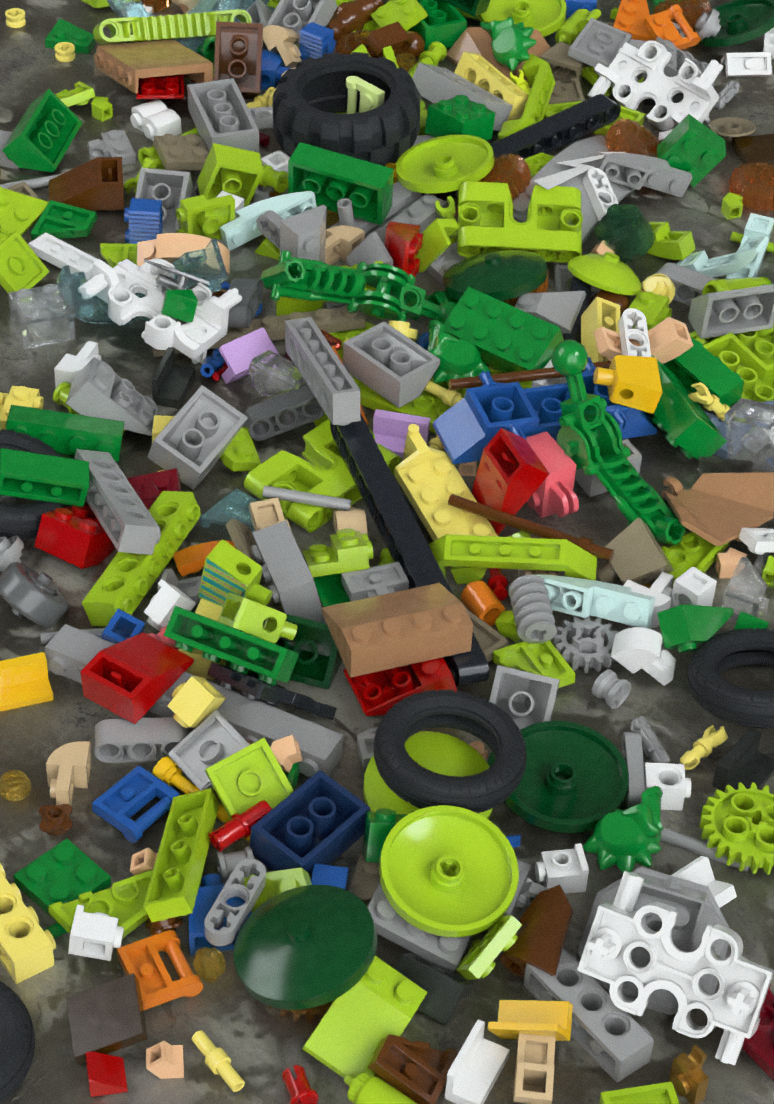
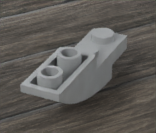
[598,153,693,198]

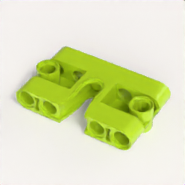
[457,181,583,263]
[243,419,401,533]

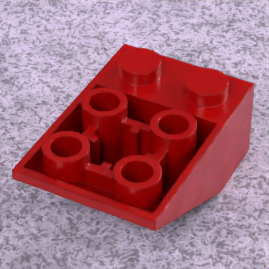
[136,74,184,99]
[384,221,424,278]
[471,428,549,535]
[34,502,115,569]
[80,632,194,724]
[343,657,457,716]

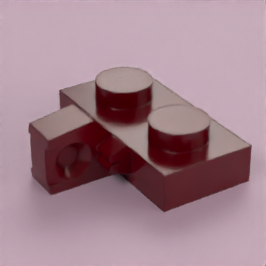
[127,468,181,510]

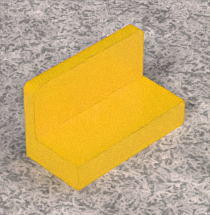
[0,652,54,712]
[488,1000,573,1041]

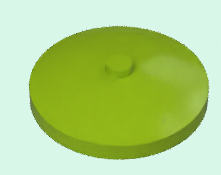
[478,0,566,37]
[396,135,495,194]
[363,731,493,820]
[379,805,519,937]

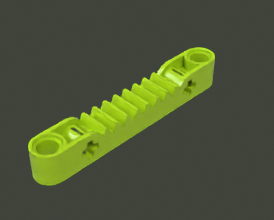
[93,9,252,45]

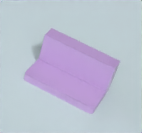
[219,328,279,385]
[373,409,431,457]

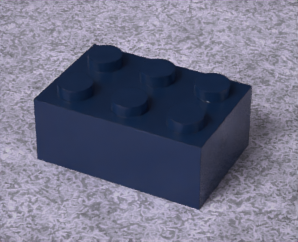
[250,770,370,880]

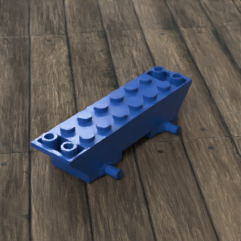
[432,357,658,464]

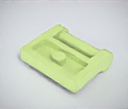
[345,76,385,114]

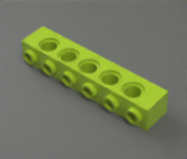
[82,491,201,627]

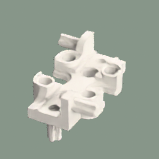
[588,41,723,131]
[78,258,242,365]
[577,871,774,1065]

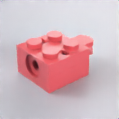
[526,431,579,518]

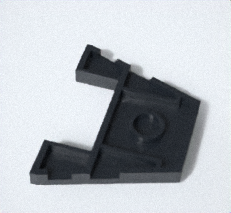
[207,662,337,720]

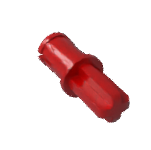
[208,800,272,852]
[282,1065,319,1104]

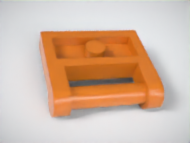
[644,4,701,50]
[117,930,204,1011]

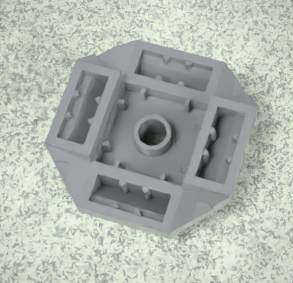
[577,867,730,1015]

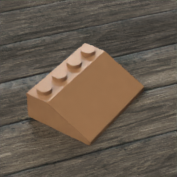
[321,583,473,678]

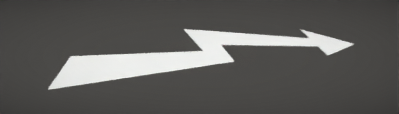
[533,152,626,190]

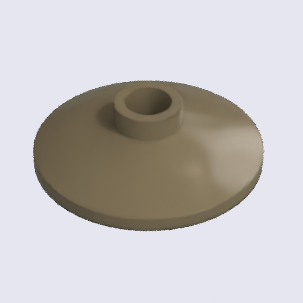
[709,117,756,141]

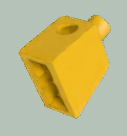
[593,355,663,414]

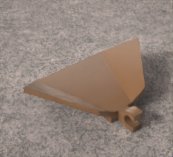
[446,27,550,82]
[662,472,774,546]

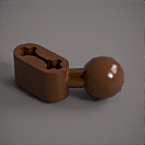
[365,22,425,60]

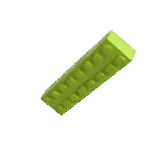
[143,788,219,922]

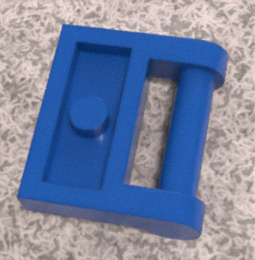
[92,765,180,843]

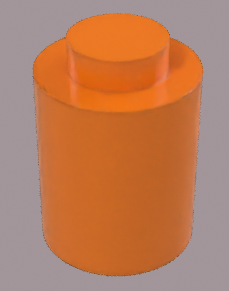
[461,581,505,626]

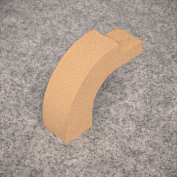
[137,233,230,278]
[593,317,693,364]

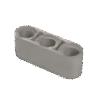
[655,262,717,306]
[94,717,189,763]

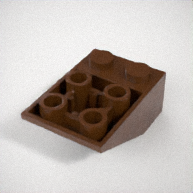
[49,157,124,211]

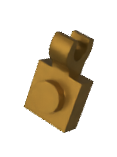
[669,1044,709,1104]

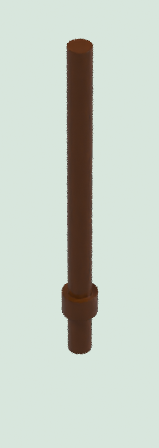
[448,361,611,390]
[448,494,614,561]

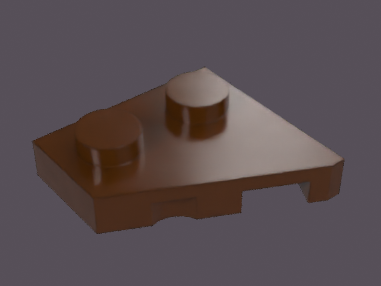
[368,1034,459,1104]

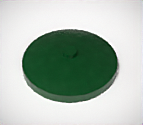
[692,0,774,47]
[443,250,548,301]
[505,721,629,833]
[234,885,378,1010]

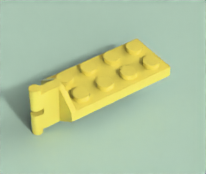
[394,424,498,541]

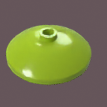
[567,252,642,295]

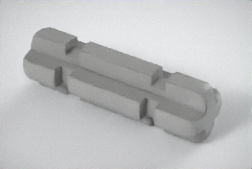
[713,80,740,110]
[630,716,670,763]

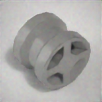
[592,669,631,709]

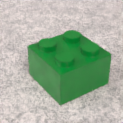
[425,95,496,141]
[657,114,726,188]

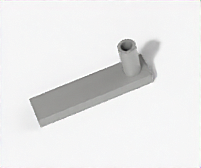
[330,181,421,234]

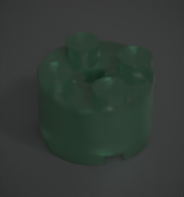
[594,204,655,263]

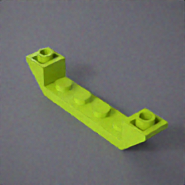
[498,54,556,140]
[428,534,597,581]

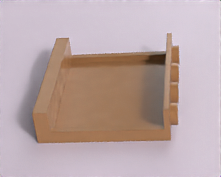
[94,39,213,93]

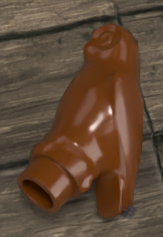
[326,0,384,42]

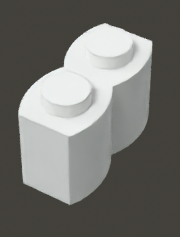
[130,99,182,141]

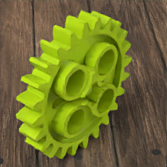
[699,782,774,875]

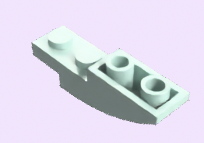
[220,191,317,251]
[536,574,655,628]

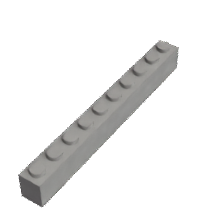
[45,624,343,777]

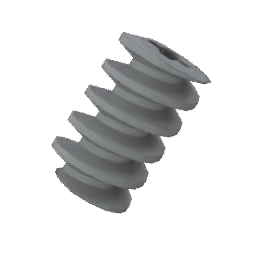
[508,575,557,644]

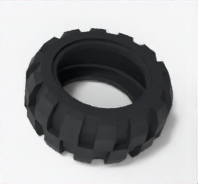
[272,52,420,166]

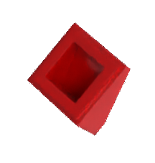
[85,1051,128,1097]

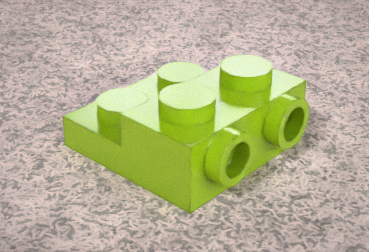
[175,195,235,240]
[302,528,374,577]

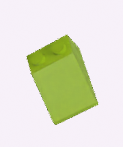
[302,956,428,1078]

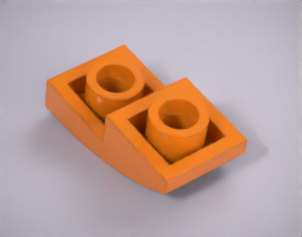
[173,540,236,577]

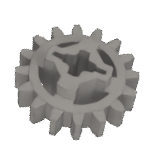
[553,616,618,673]

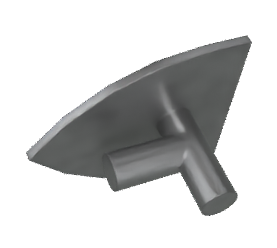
[144,259,210,290]

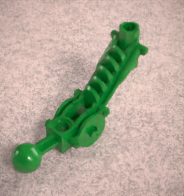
[261,250,457,324]
[551,339,686,545]

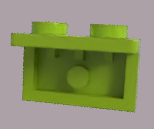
[629,291,672,330]

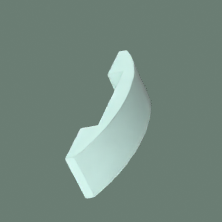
[726,213,774,279]
[677,236,769,277]

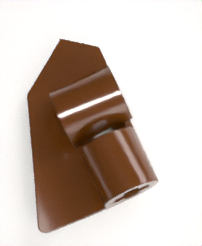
[500,885,573,977]

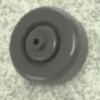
[0,562,68,628]

